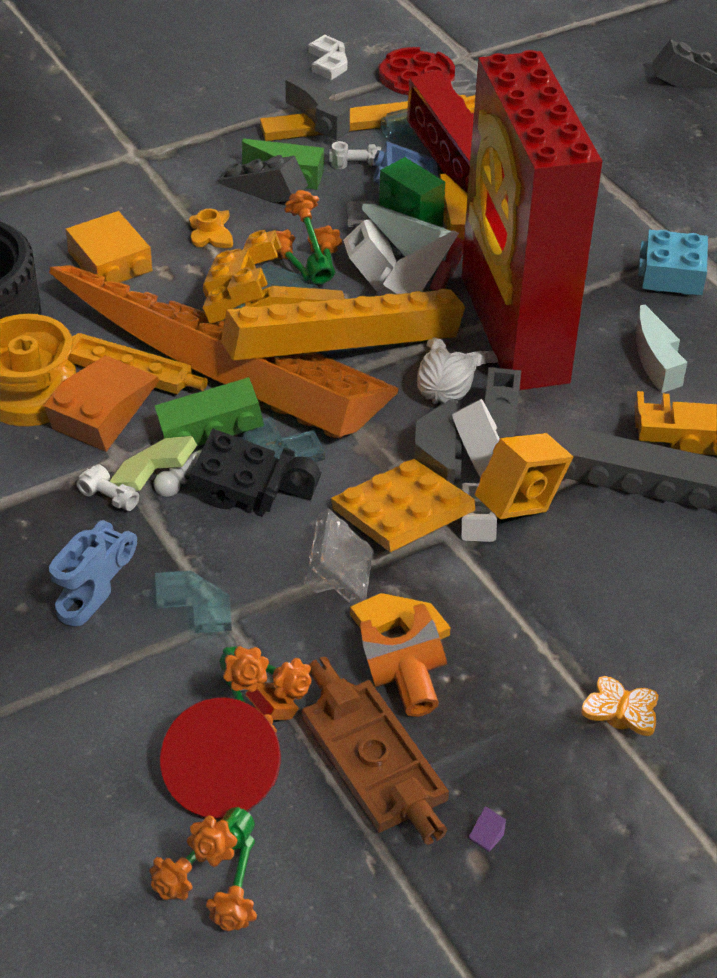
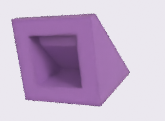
[469,806,506,852]

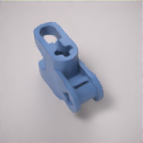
[49,520,137,626]

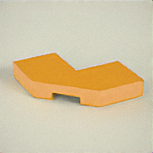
[350,593,451,640]

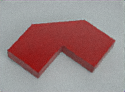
[430,237,464,291]

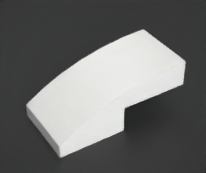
[452,399,500,477]

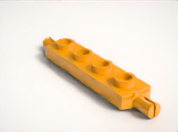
[67,333,208,394]

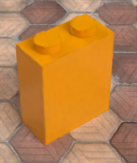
[65,211,153,283]

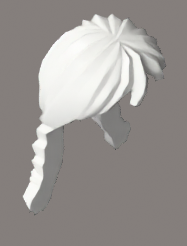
[417,337,498,404]

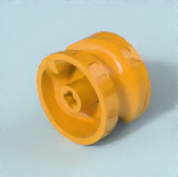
[0,314,76,427]

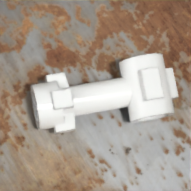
[329,141,381,169]
[77,464,139,511]

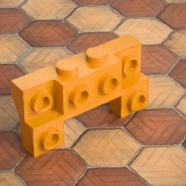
[203,230,282,324]
[634,391,717,456]

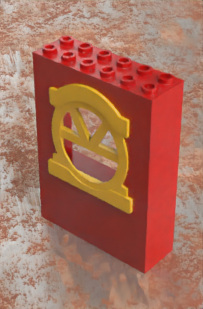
[461,50,603,390]

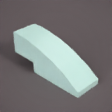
[636,304,687,393]

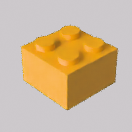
[474,433,574,519]

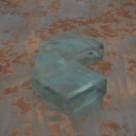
[241,417,325,462]
[155,571,232,633]

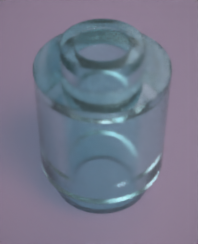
[381,109,416,140]

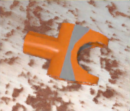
[360,603,448,717]

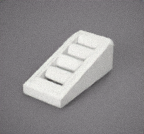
[461,483,497,542]

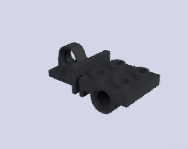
[189,428,322,517]

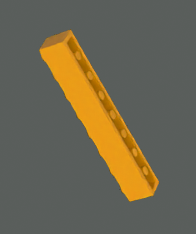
[221,289,465,361]

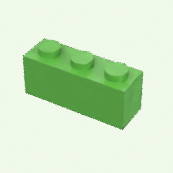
[154,377,264,446]

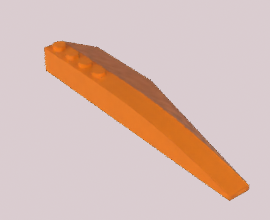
[49,265,399,438]

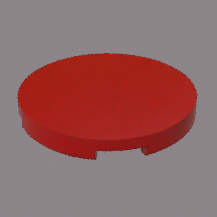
[378,47,455,95]
[160,698,281,820]

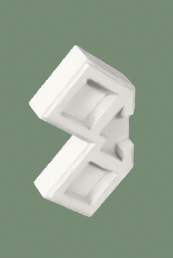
[308,35,347,80]

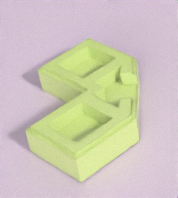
[110,436,197,491]

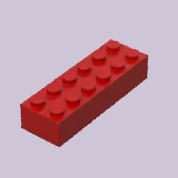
[407,69,474,193]

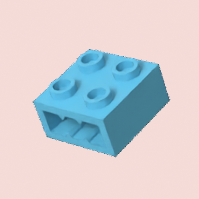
[638,229,708,295]

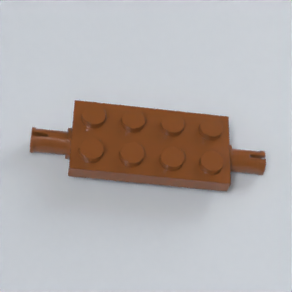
[302,657,449,845]

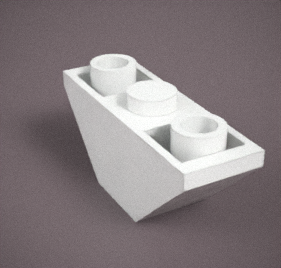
[343,219,397,291]

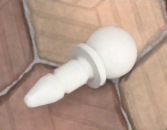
[154,449,202,497]

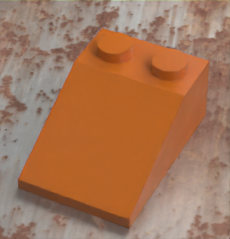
[43,355,159,452]

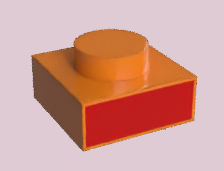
[245,683,299,720]

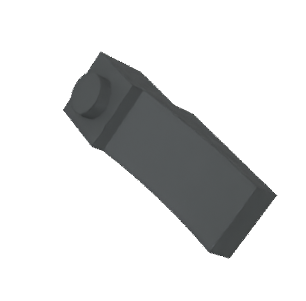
[285,76,350,140]

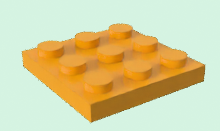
[331,459,476,552]

